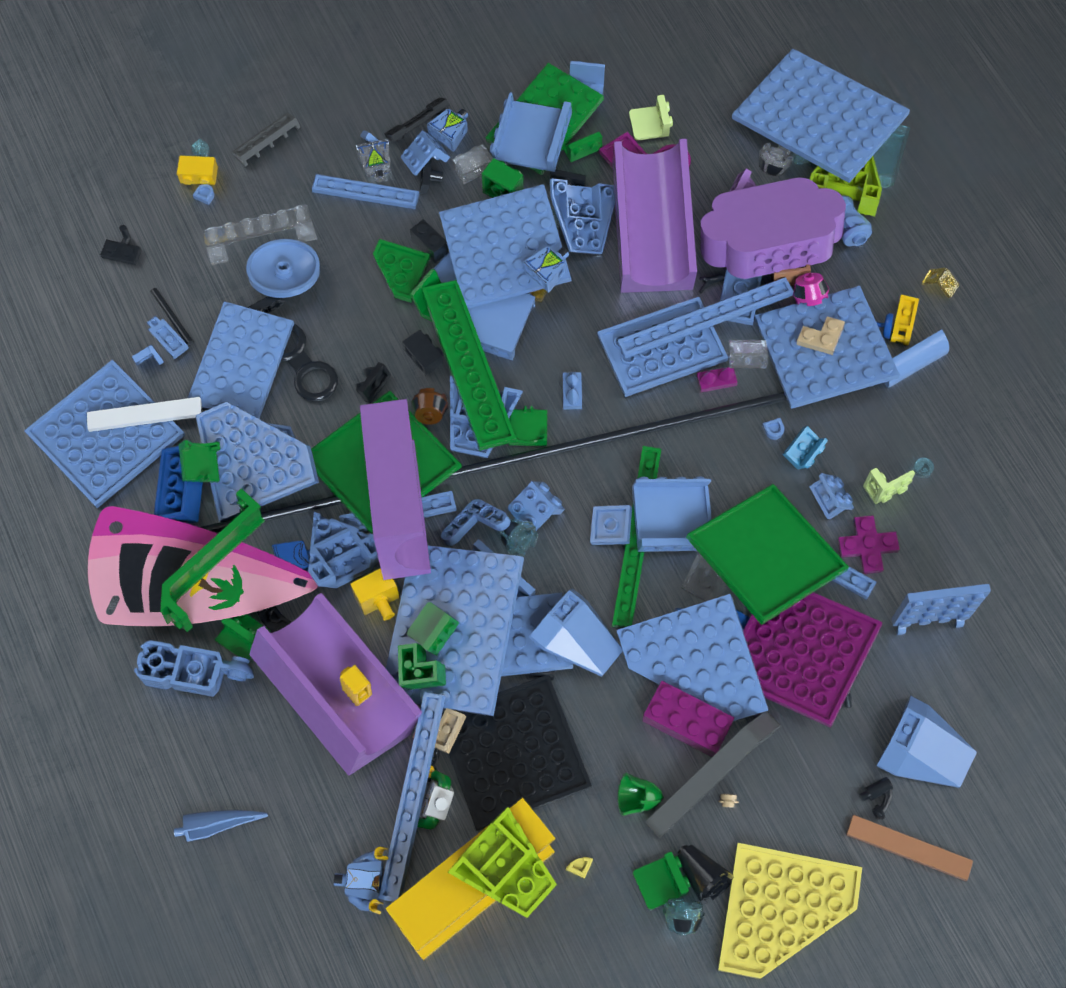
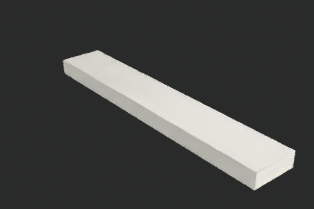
[87,397,202,432]

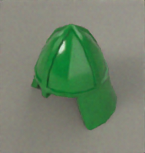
[618,772,664,816]

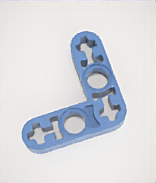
[441,499,511,546]

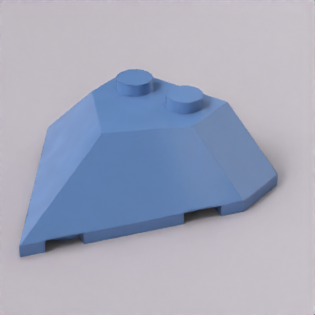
[308,512,379,588]

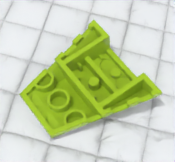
[448,807,557,918]

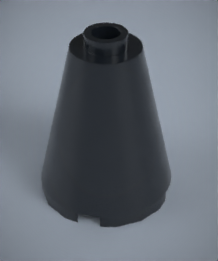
[678,845,734,904]

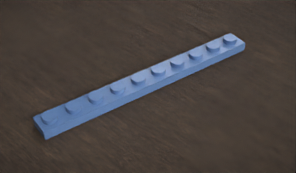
[617,277,794,359]
[378,692,446,902]

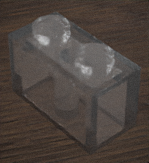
[452,144,493,185]
[727,340,768,368]

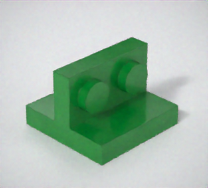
[215,614,271,661]

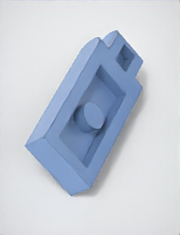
[146,316,189,359]

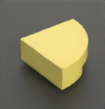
[566,857,593,879]

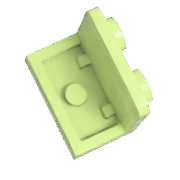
[629,95,673,140]

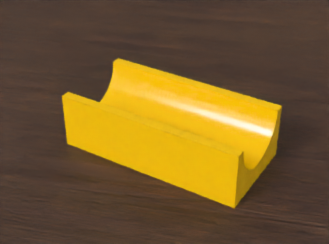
[385,798,555,961]

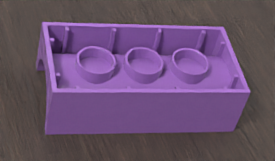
[612,139,697,293]
[360,399,431,580]
[249,593,422,776]

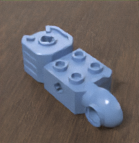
[134,640,254,697]

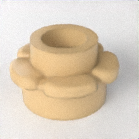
[718,794,739,807]

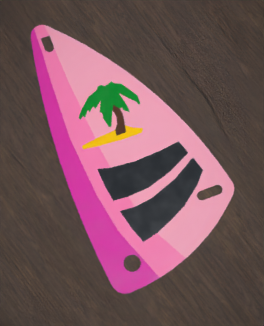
[88,506,318,626]

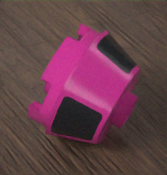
[793,273,829,306]

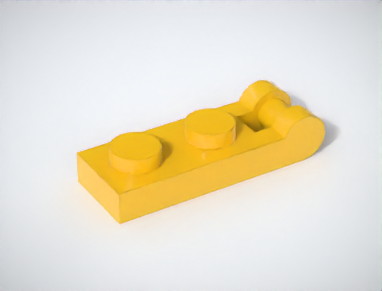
[890,295,919,346]

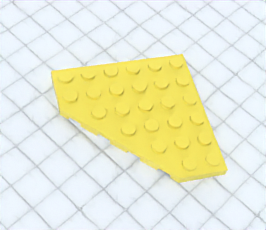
[718,843,862,979]

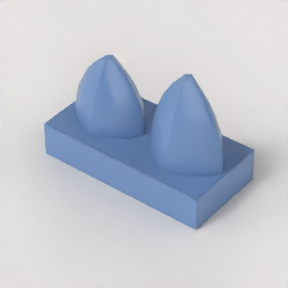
[563,372,582,410]

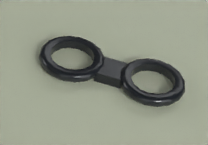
[280,324,338,402]

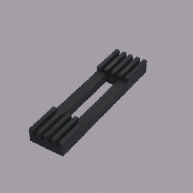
[384,97,450,142]

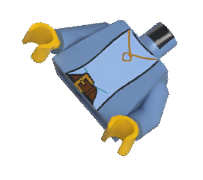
[334,847,388,914]

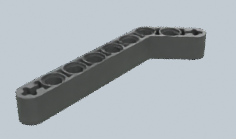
[645,711,781,838]

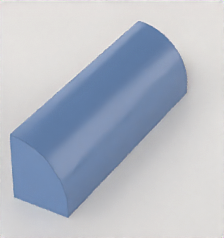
[884,330,949,388]

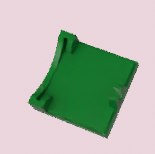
[509,406,547,446]
[179,440,220,483]

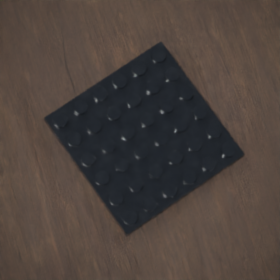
[441,675,592,831]

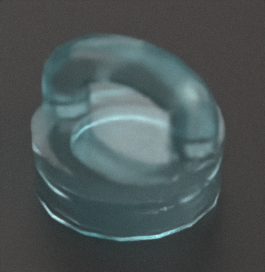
[191,138,210,157]

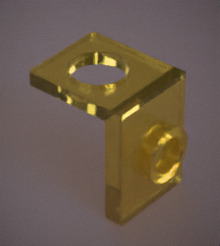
[922,268,959,298]

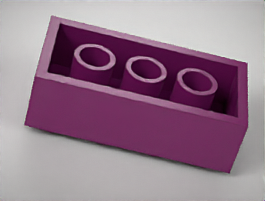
[642,681,734,757]

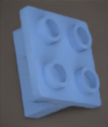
[809,473,854,519]

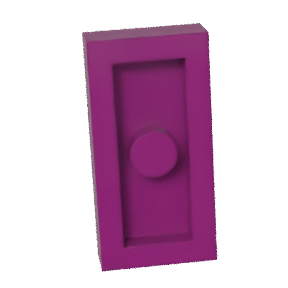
[696,366,738,392]

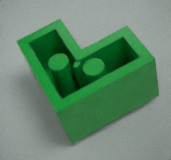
[398,643,446,690]

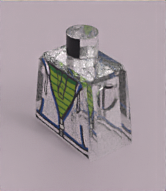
[356,139,391,182]

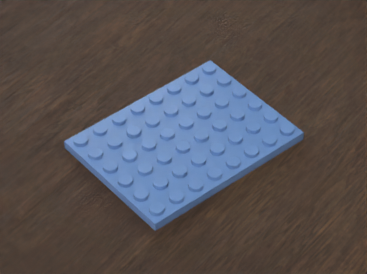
[732,49,910,183]
[386,546,524,716]

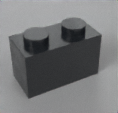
[410,219,449,263]
[402,330,443,376]

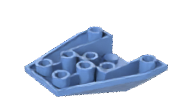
[550,179,615,255]
[529,589,623,677]
[876,696,977,788]

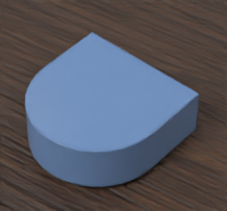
[193,184,215,205]
[762,418,784,440]

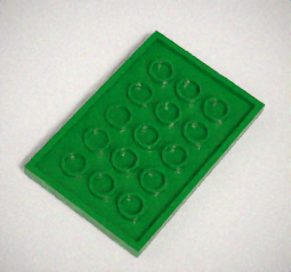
[485,63,604,175]

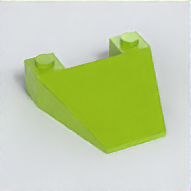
[810,156,882,217]

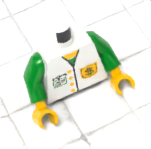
[417,766,454,830]

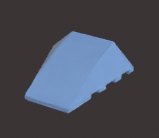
[450,376,523,458]

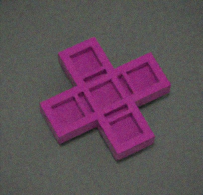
[838,516,900,574]

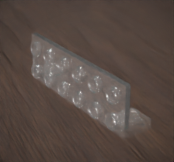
[203,205,317,265]

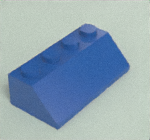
[154,446,203,524]

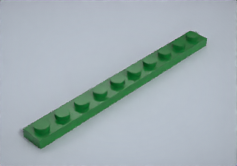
[612,446,661,629]

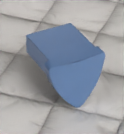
[132,344,164,366]

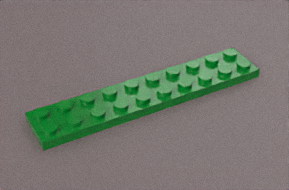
[422,280,516,451]

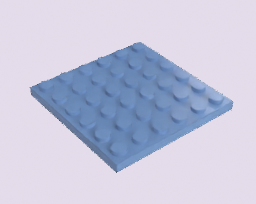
[439,184,572,309]
[755,286,899,409]
[24,360,185,508]

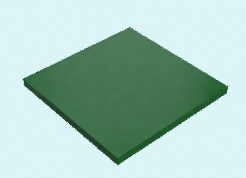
[311,391,462,534]
[686,484,849,625]

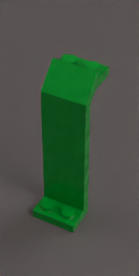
[161,488,265,632]

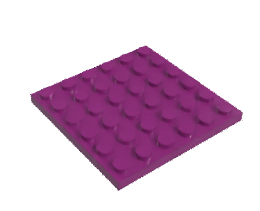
[743,592,882,728]

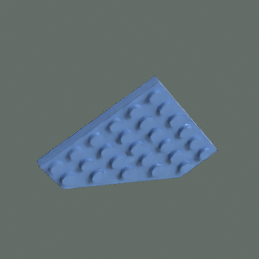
[196,402,319,522]
[617,594,769,721]

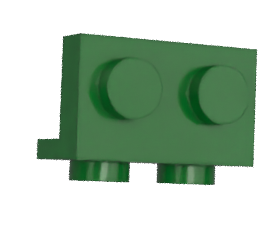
[564,132,602,162]

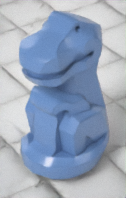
[842,196,872,247]

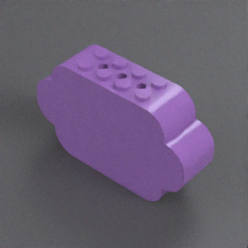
[700,178,846,279]

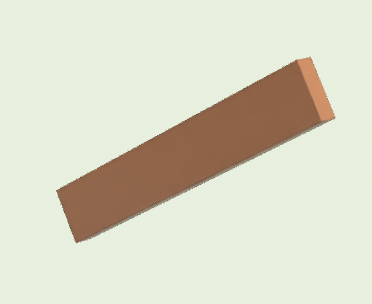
[846,815,973,881]

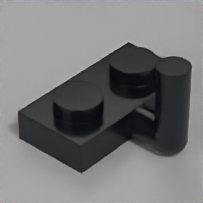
[100,225,142,266]

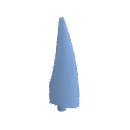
[174,810,268,842]

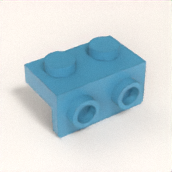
[782,426,828,470]

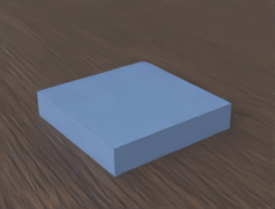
[590,505,632,545]

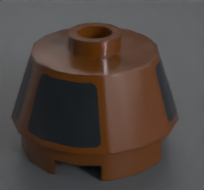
[411,388,448,425]

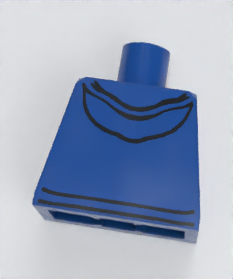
[272,541,310,581]

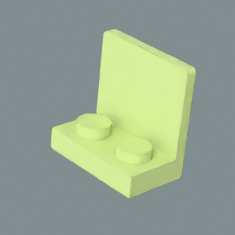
[863,468,915,504]

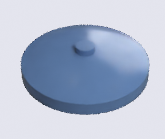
[246,239,320,298]

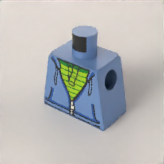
[427,109,469,152]
[523,247,569,293]

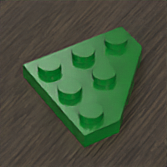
[373,239,430,303]

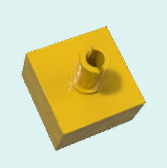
[350,568,400,621]

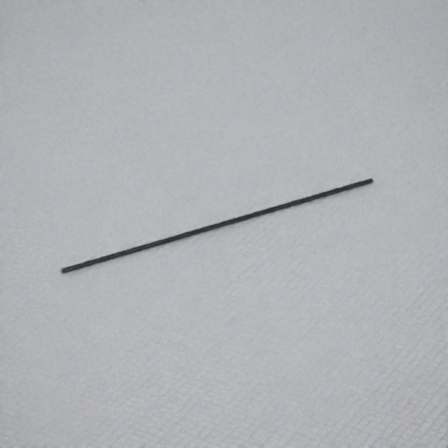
[200,392,787,533]

